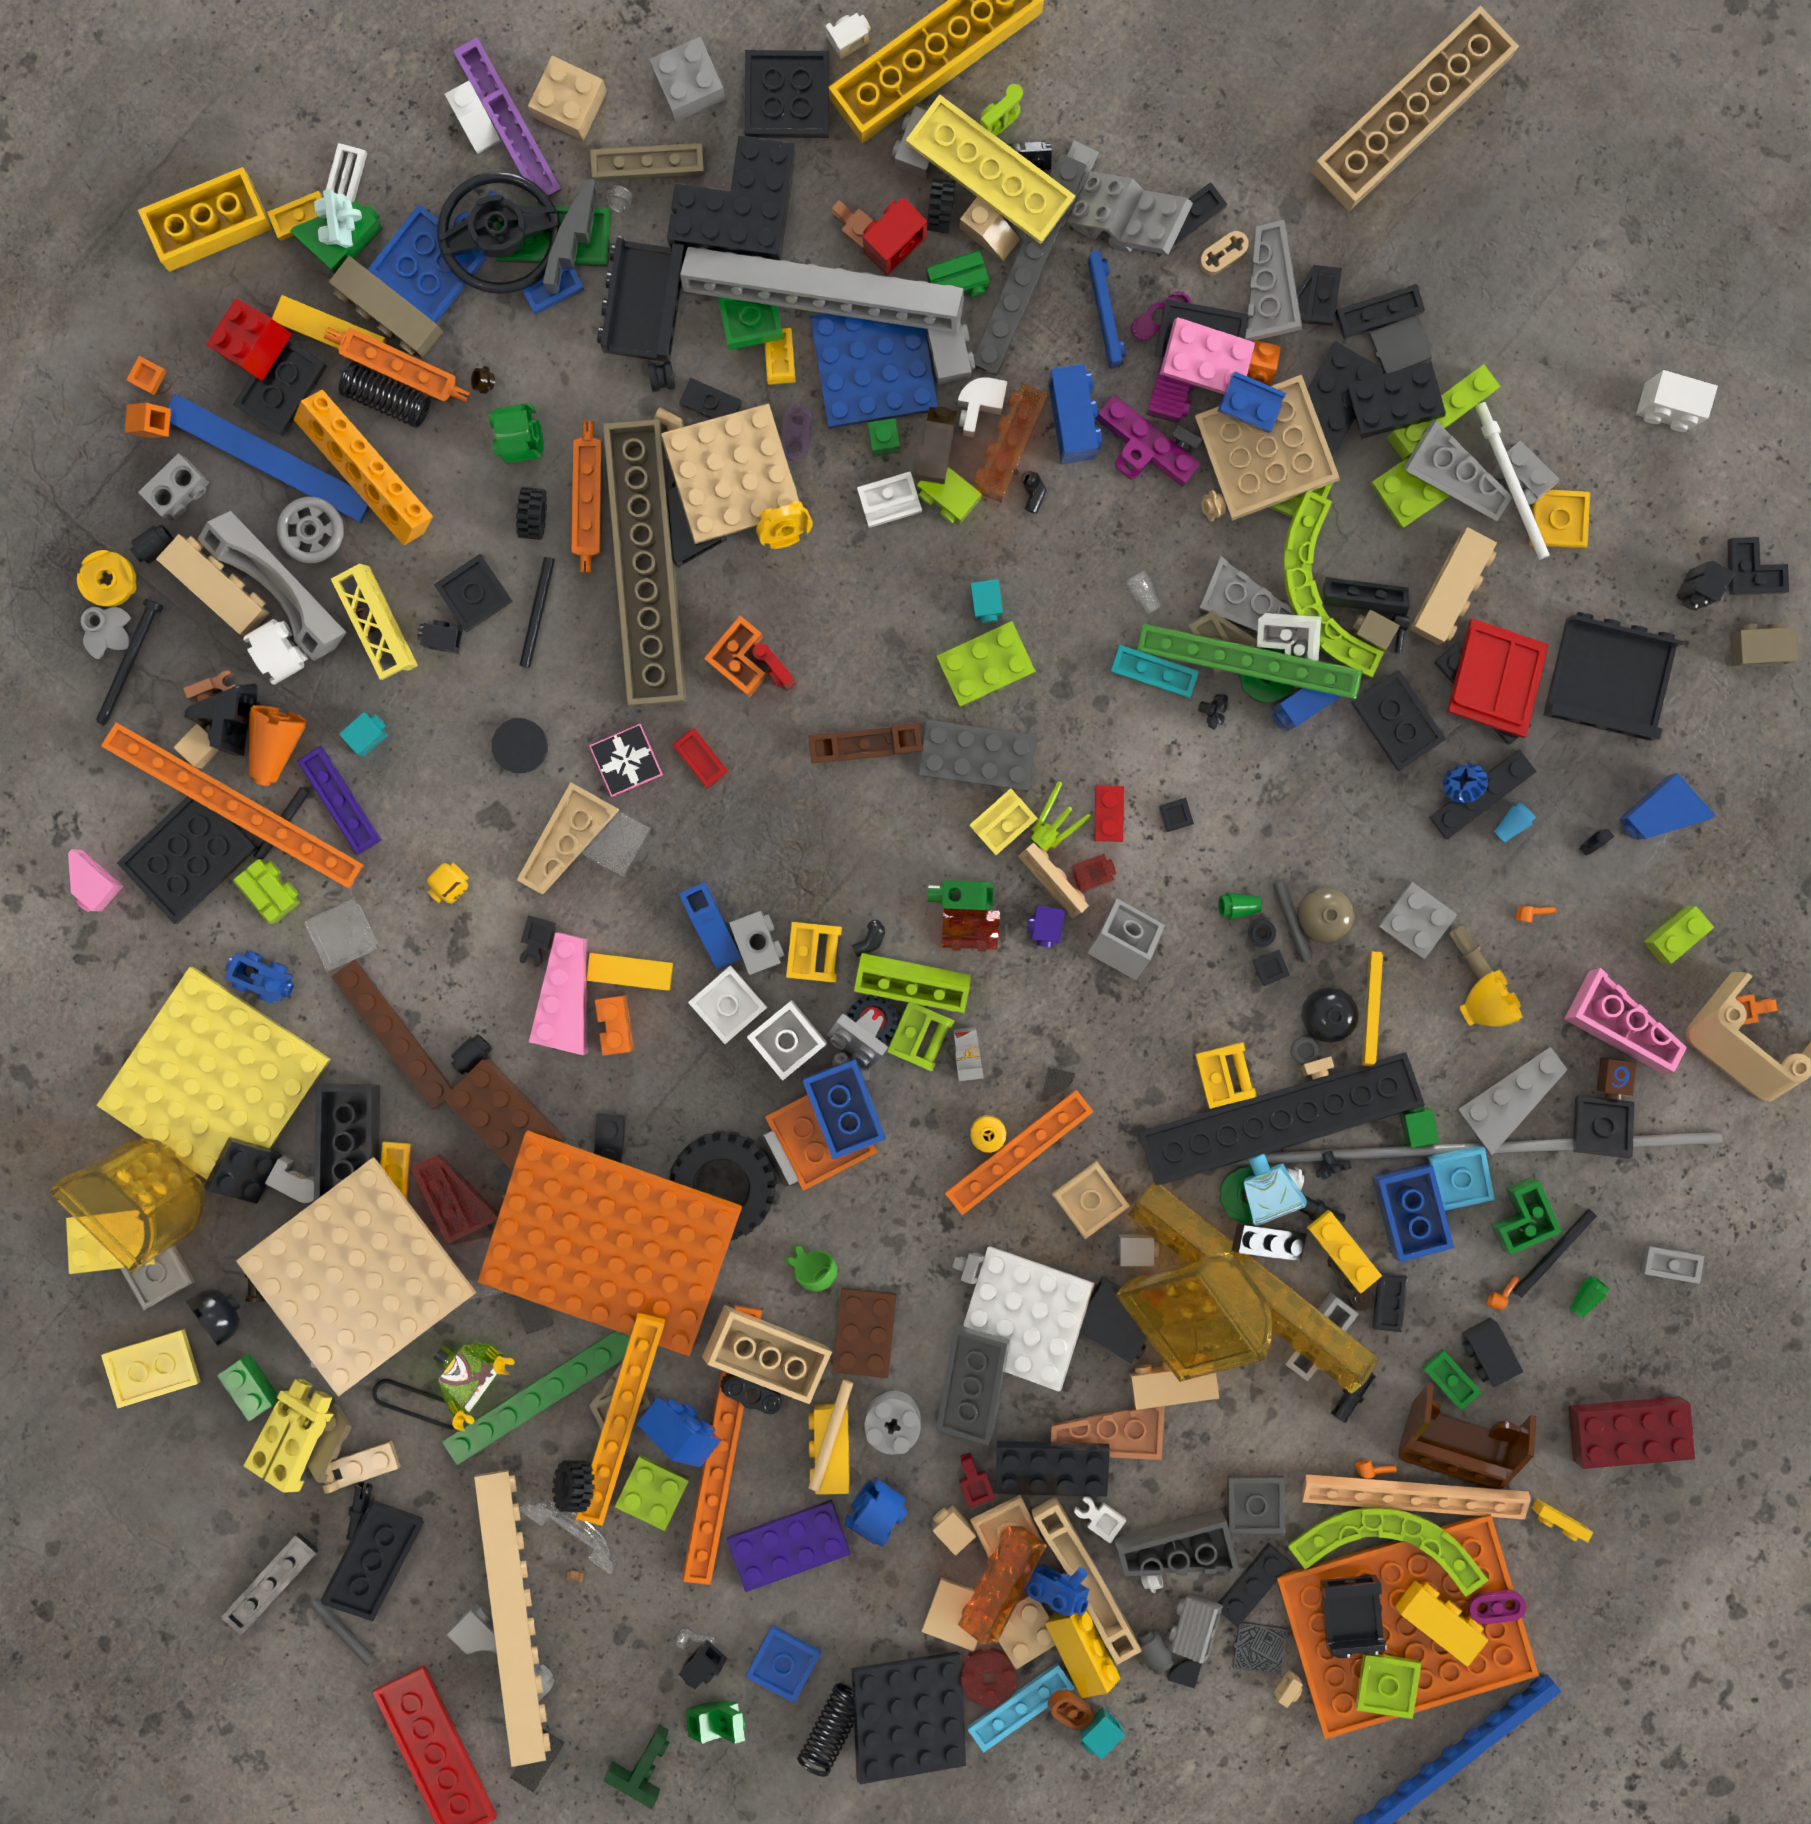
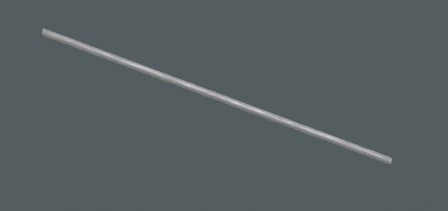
[1230,1132,1722,1165]

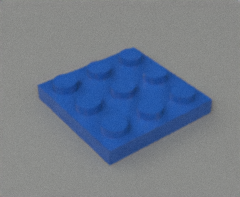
[367,204,486,323]

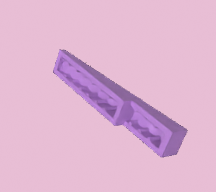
[453,37,561,203]

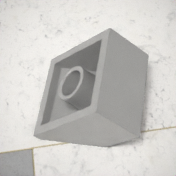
[1088,899,1165,980]

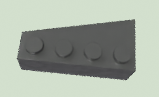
[1114,1508,1240,1576]

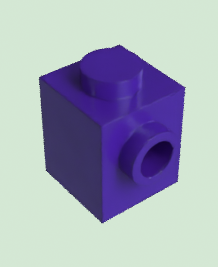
[1027,906,1065,948]

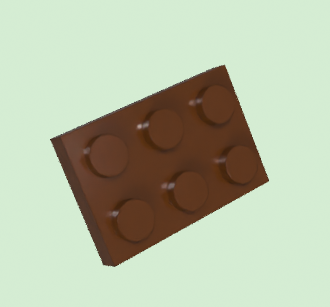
[832,1288,897,1378]

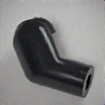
[1021,471,1046,514]

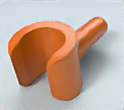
[1516,906,1556,923]
[1487,1275,1520,1309]
[1355,1460,1397,1479]

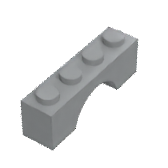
[447,1603,555,1701]

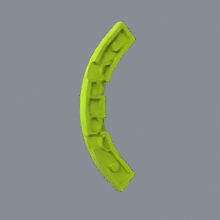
[1283,490,1384,678]
[1288,1507,1489,1597]

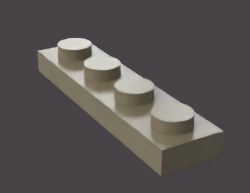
[590,143,704,181]

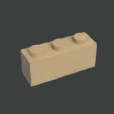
[1129,1357,1219,1410]

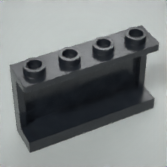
[597,236,686,362]

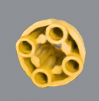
[1460,969,1523,1027]

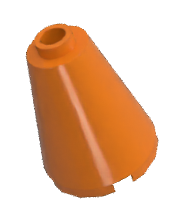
[249,705,307,786]

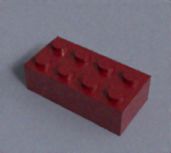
[1569,1396,1695,1469]

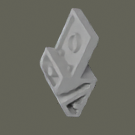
[1066,171,1193,255]

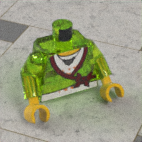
[433,1343,515,1432]

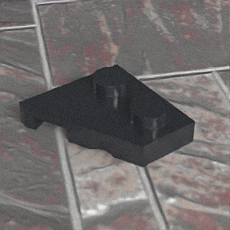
[1296,265,1342,326]

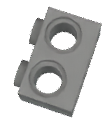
[138,453,210,521]

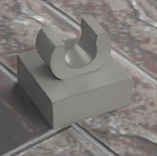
[952,1253,985,1284]

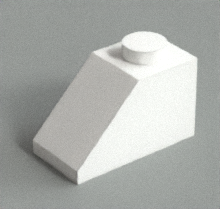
[445,81,502,155]

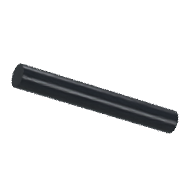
[253,787,310,860]

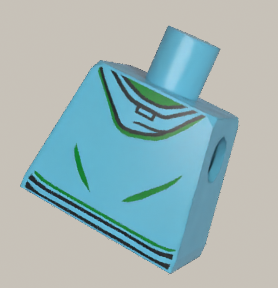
[1244,1154,1307,1226]

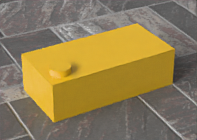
[138,167,273,272]

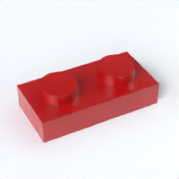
[1094,785,1124,842]

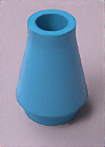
[1493,802,1536,843]

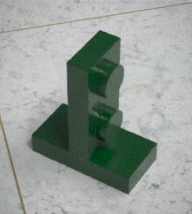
[603,1724,670,1809]

